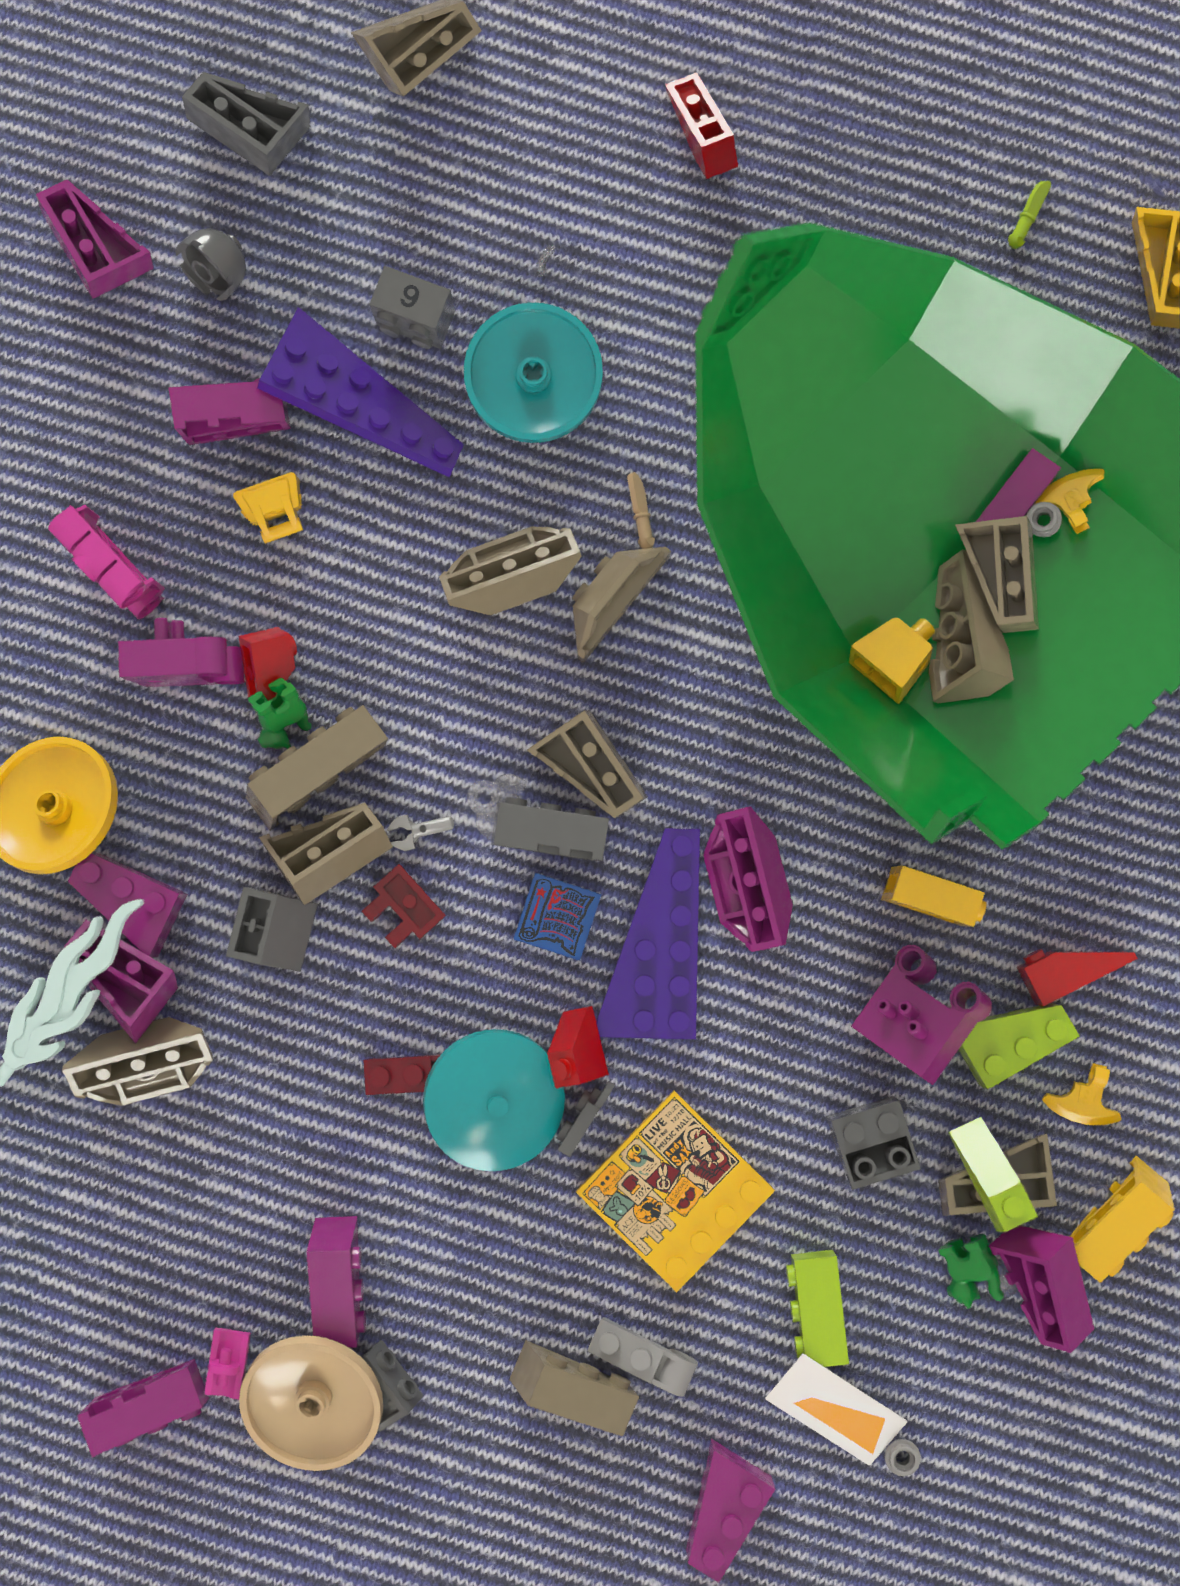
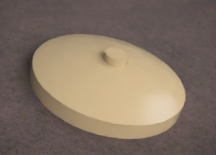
[239,1336,383,1471]

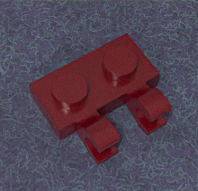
[361,864,446,948]

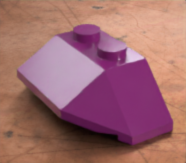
[703,806,793,952]

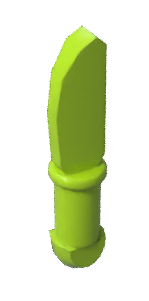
[1008,181,1051,249]

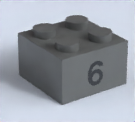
[369,265,455,349]

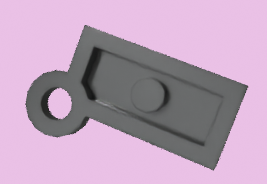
[556,1081,615,1157]

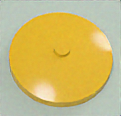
[0,737,118,874]

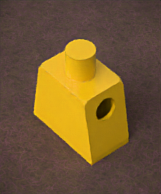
[849,618,935,704]

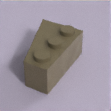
[351,0,482,97]
[259,803,393,905]

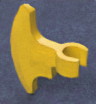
[1034,469,1105,534]
[1042,1063,1121,1125]

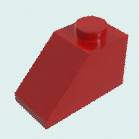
[238,627,297,701]
[547,1006,609,1088]

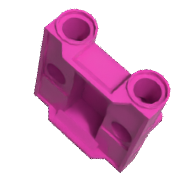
[48,505,165,619]

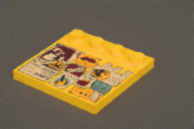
[576,1090,775,1292]

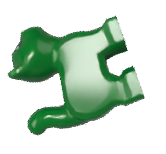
[248,678,312,750]
[938,1233,1004,1309]

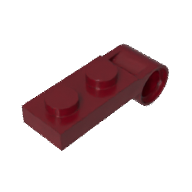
[363,1053,442,1095]

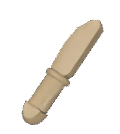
[627,472,655,549]

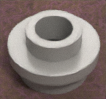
[1026,502,1062,537]
[885,1439,921,1476]

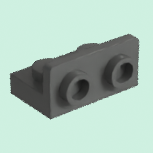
[361,1340,423,1432]

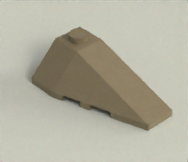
[929,549,1014,703]

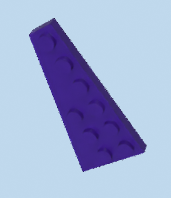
[257,307,464,477]
[596,828,700,1039]

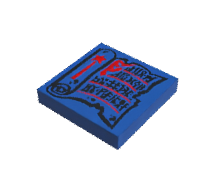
[514,873,601,961]

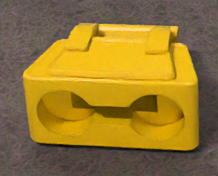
[233,472,303,544]

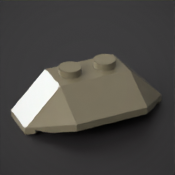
[439,526,582,616]
[572,547,671,663]
[62,1017,213,1106]

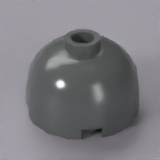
[175,228,246,301]

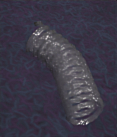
[536,244,556,277]

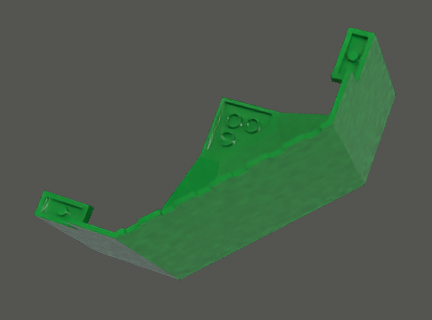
[695,222,1180,850]

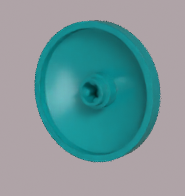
[464,302,603,443]
[423,1029,565,1171]

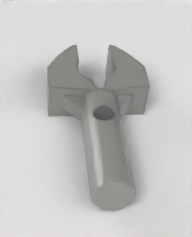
[387,815,454,851]

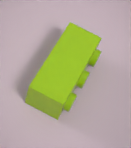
[786,1250,849,1367]

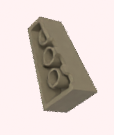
[246,705,388,831]

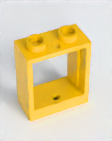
[881,866,987,927]

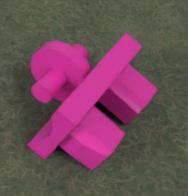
[204,1327,251,1400]

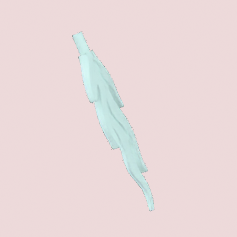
[0,899,144,1087]

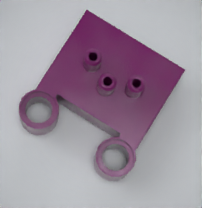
[118,618,244,687]
[851,945,992,1085]

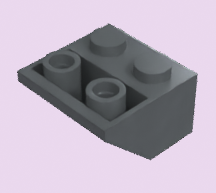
[226,887,318,972]
[826,1096,921,1190]

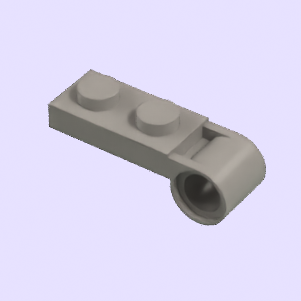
[587,1317,698,1397]

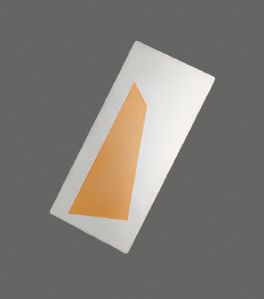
[765,1354,907,1465]

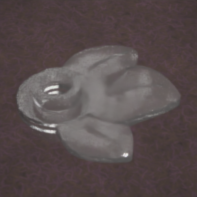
[467,774,528,840]

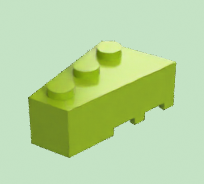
[958,1003,1080,1090]

